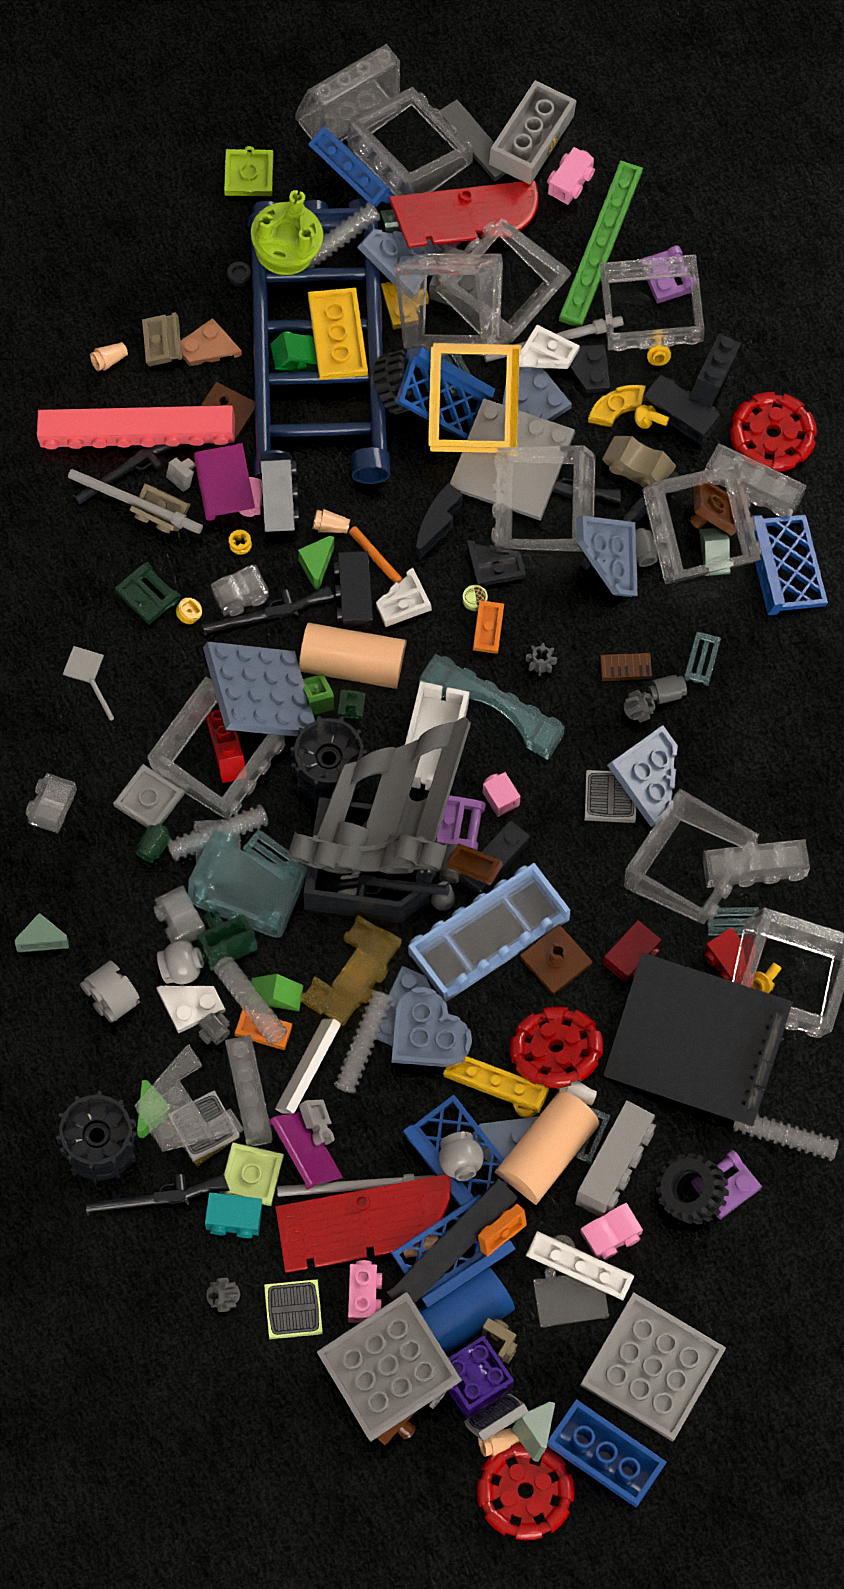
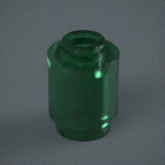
[136,823,171,863]

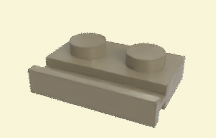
[142,313,182,366]

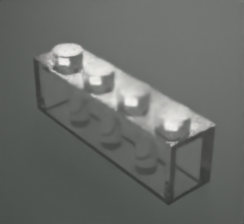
[704,444,806,517]
[702,839,810,890]
[225,1035,272,1147]

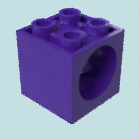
[447,1335,514,1419]

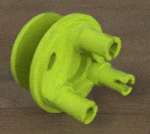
[251,190,323,275]

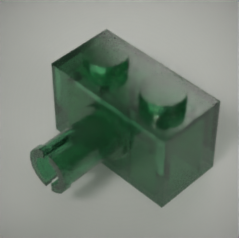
[197,910,257,970]

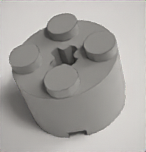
[80,961,140,1022]

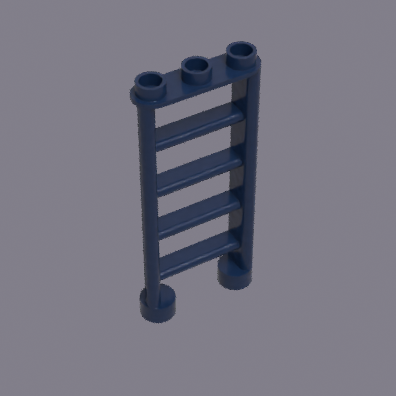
[248,199,391,484]

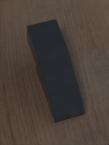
[416,483,463,560]

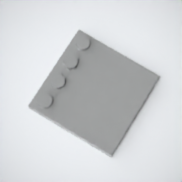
[450,399,575,521]
[317,1292,462,1441]
[580,1293,726,1441]

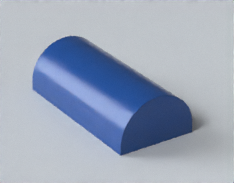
[418,1267,515,1355]
[547,1399,666,1508]

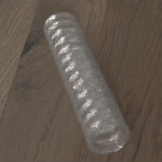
[306,202,380,269]
[167,804,268,861]
[214,956,287,1044]
[334,990,393,1094]
[733,1114,839,1161]

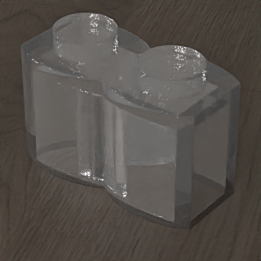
[211,565,269,616]
[26,773,77,833]
[153,886,206,943]

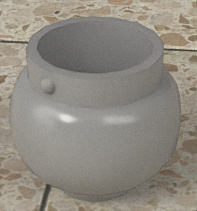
[157,940,204,985]
[439,1132,484,1181]

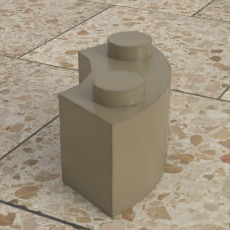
[602,436,676,490]

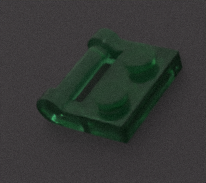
[115,562,182,625]

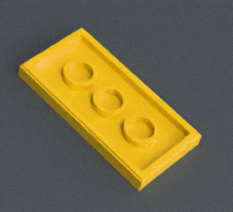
[308,288,368,380]

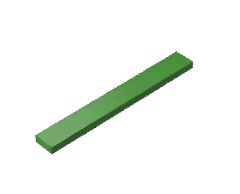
[559,161,643,327]

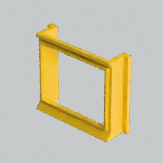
[428,343,521,453]

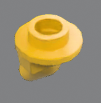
[647,332,671,366]
[635,405,669,429]
[751,962,782,993]

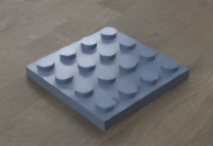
[203,642,315,737]

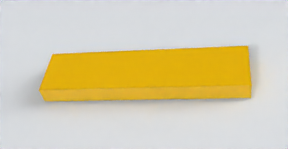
[443,1056,549,1113]

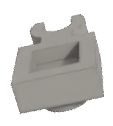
[299,1100,334,1146]

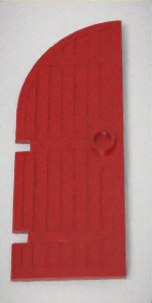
[389,180,539,248]
[276,1174,451,1273]

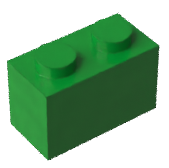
[270,332,318,372]

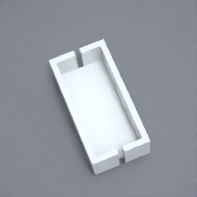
[405,681,469,790]

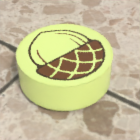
[463,585,488,611]

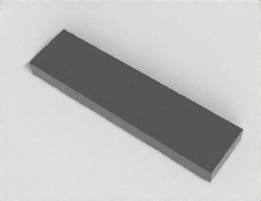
[438,100,507,182]

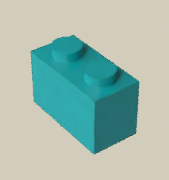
[205,1193,263,1238]

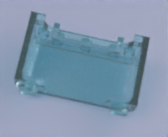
[188,830,308,938]

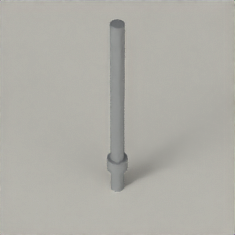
[483,316,623,362]
[68,469,203,534]
[277,1174,435,1197]

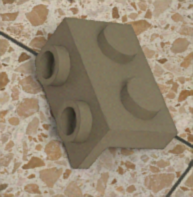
[130,484,190,533]
[481,1318,518,1364]

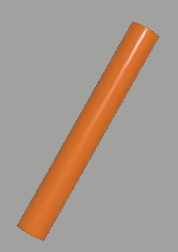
[349,526,403,584]

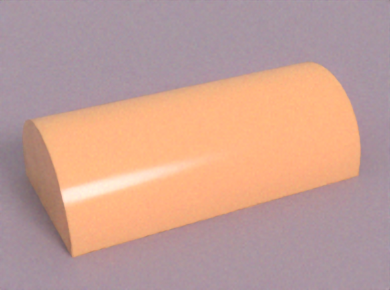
[299,623,406,689]
[495,1092,599,1205]

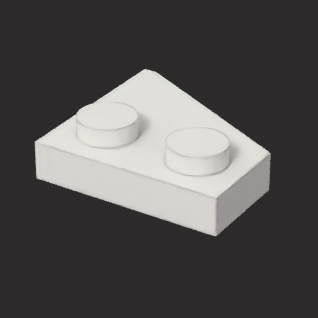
[519,325,579,369]
[376,568,431,627]
[157,986,225,1033]

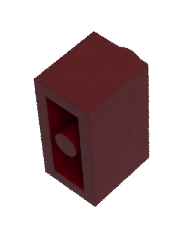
[603,920,661,984]

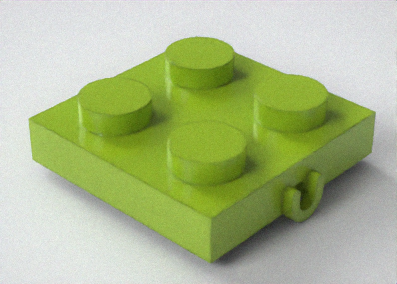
[225,146,273,196]

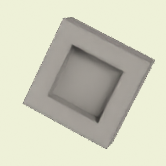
[166,458,196,492]

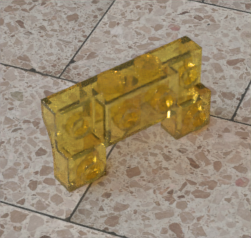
[300,915,401,1026]

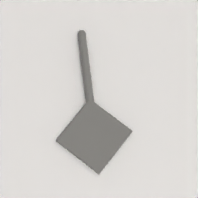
[63,646,114,721]

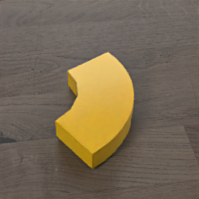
[588,385,645,427]

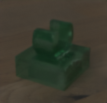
[338,690,366,720]

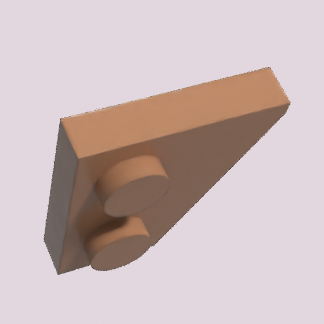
[181,318,242,366]

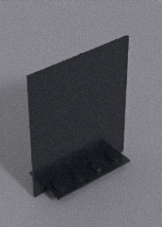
[603,953,793,1126]

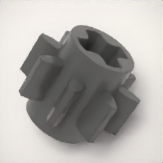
[526,643,557,676]
[624,690,655,723]
[198,1013,230,1045]
[207,1278,240,1312]

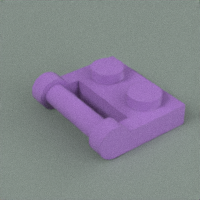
[640,246,697,303]
[437,795,486,850]
[691,1150,762,1219]

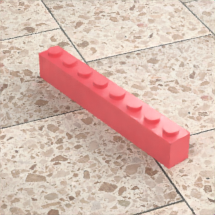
[37,406,235,449]

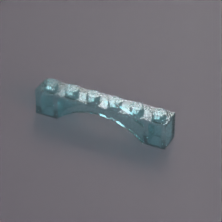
[420,654,565,760]

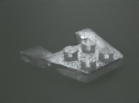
[135,1045,243,1151]

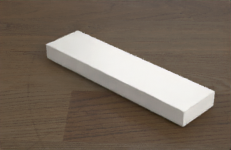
[275,1019,341,1114]
[526,1231,634,1300]

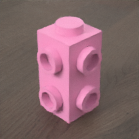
[547,147,595,205]
[348,1260,382,1323]

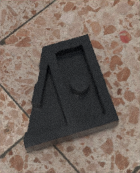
[569,345,610,393]
[467,540,526,587]

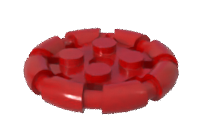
[729,392,817,472]
[509,1007,603,1088]
[477,1442,575,1540]

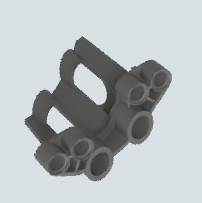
[288,717,471,874]

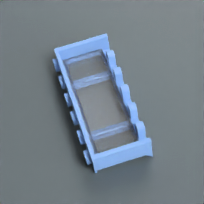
[408,863,570,1002]

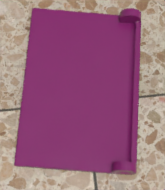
[194,443,255,520]
[268,1112,343,1190]

